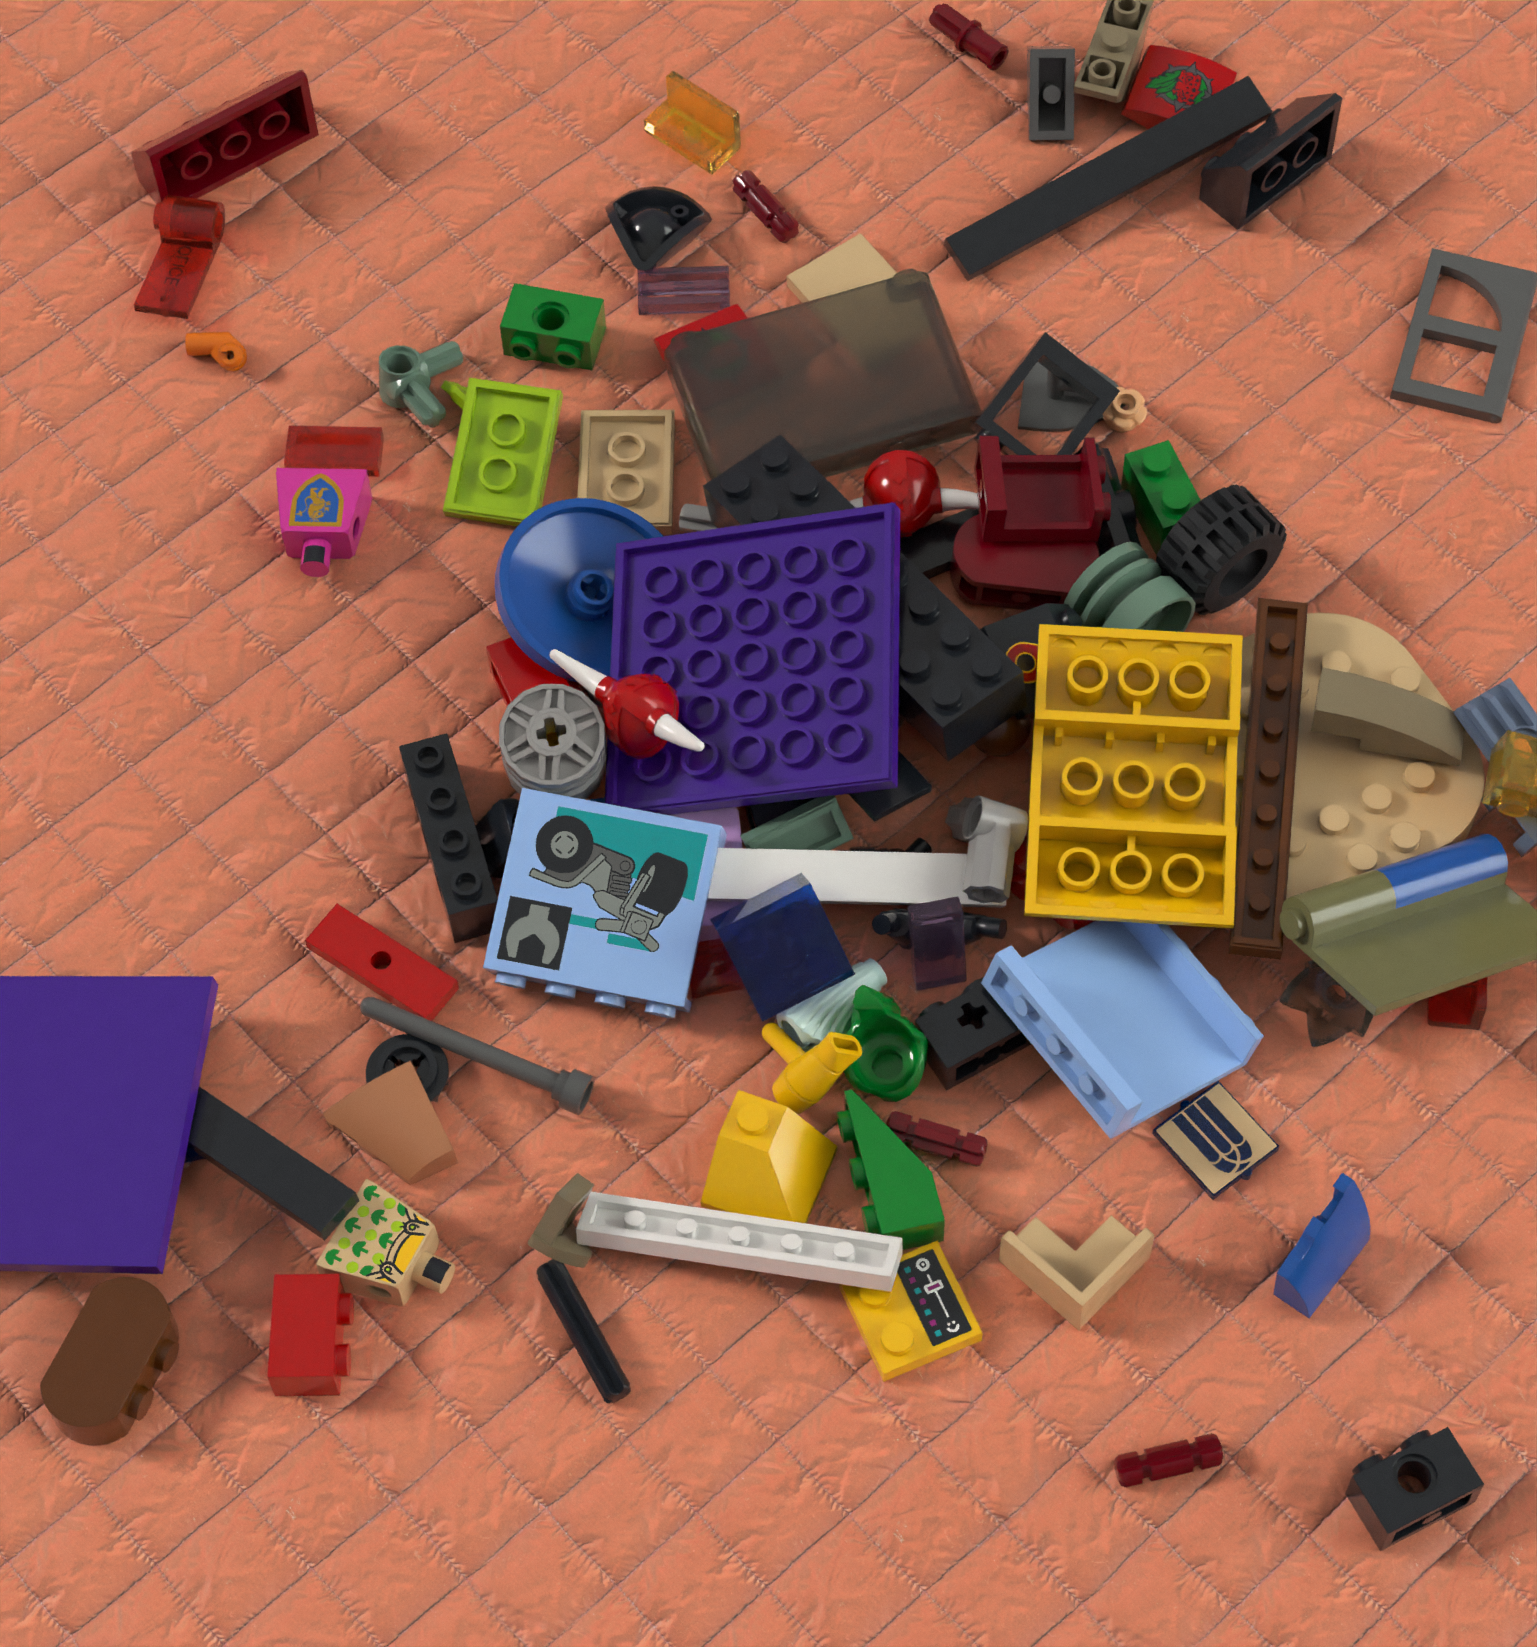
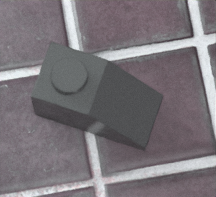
[1027,46,1075,140]

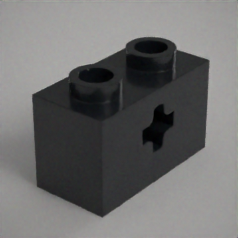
[915,978,1031,1091]

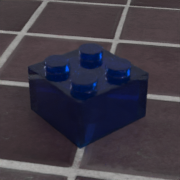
[710,873,855,1022]

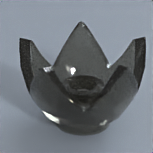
[1279,960,1373,1047]

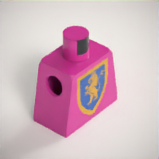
[276,468,372,577]

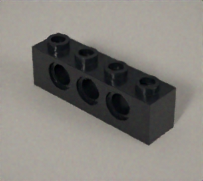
[399,733,498,943]

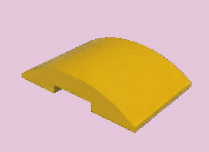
[1024,624,1243,928]

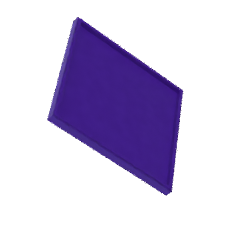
[0,976,218,1274]

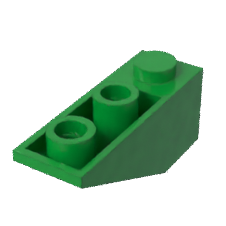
[836,1089,945,1250]

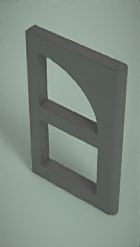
[1390,248,1537,423]

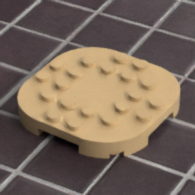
[1235,613,1484,899]

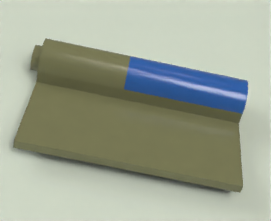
[1279,834,1537,1016]

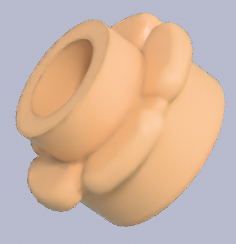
[1102,387,1147,432]

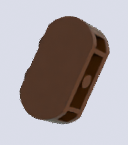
[40,1277,179,1446]

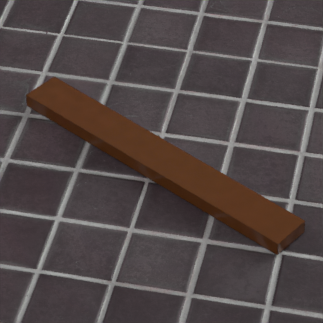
[1228,598,1308,960]

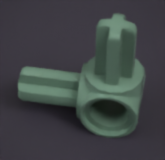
[379,341,463,428]

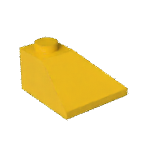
[701,1090,837,1224]

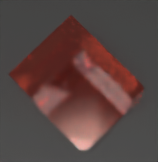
[1427,977,1488,1030]

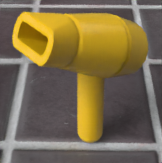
[762,1022,862,1114]

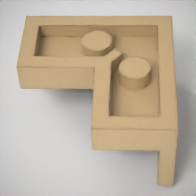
[999,1215,1154,1330]

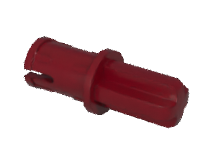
[929,4,1009,71]

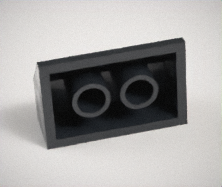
[1199,93,1342,230]

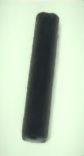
[536,1259,631,1404]

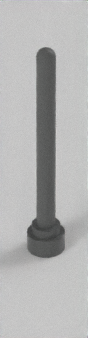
[360,997,595,1115]

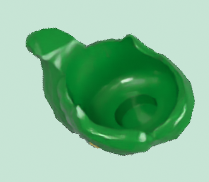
[844,985,928,1102]

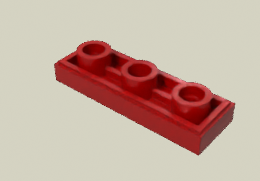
[305,903,459,1021]

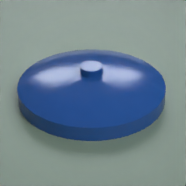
[494,498,663,682]

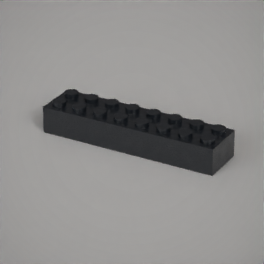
[703,434,1027,761]

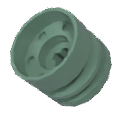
[1064,542,1196,632]

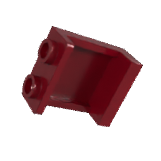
[974,436,1111,542]

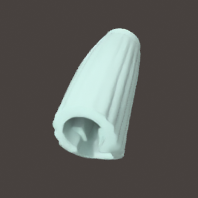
[776,958,887,1052]

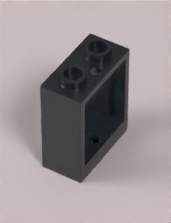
[969,332,1120,455]

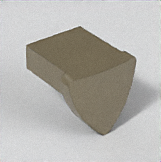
[527,1173,595,1268]

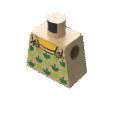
[316,1179,455,1306]

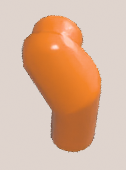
[185,332,247,372]

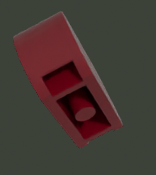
[950,514,1099,610]

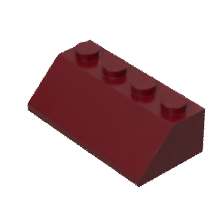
[131,70,319,215]

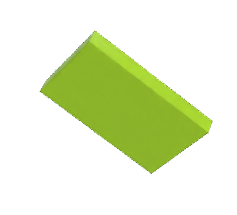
[443,378,563,526]

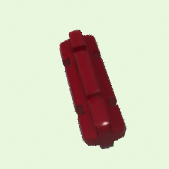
[733,170,799,243]
[886,1111,988,1167]
[1114,1433,1223,1487]

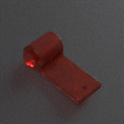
[134,194,225,319]

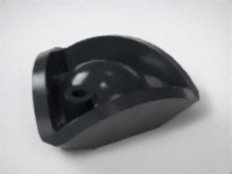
[605,186,712,271]

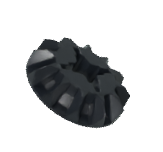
[366,1034,449,1102]

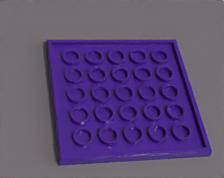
[605,502,900,815]

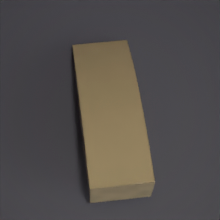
[1311,667,1465,766]

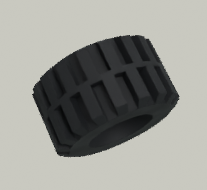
[1155,485,1287,615]

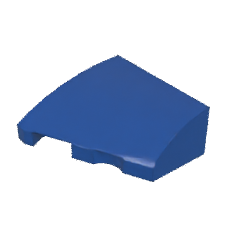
[1273,1173,1371,1318]

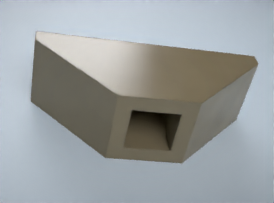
[1074,0,1154,103]

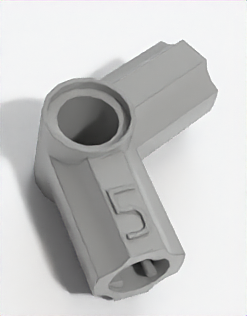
[945,795,1028,903]

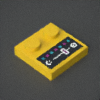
[839,1241,983,1382]

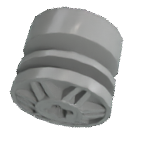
[499,684,607,800]

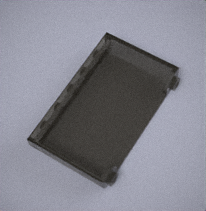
[664,269,982,483]

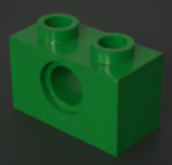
[500,283,606,371]

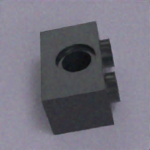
[1345,1427,1484,1551]

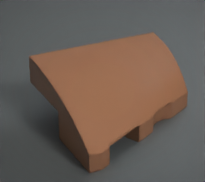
[323,1061,458,1185]

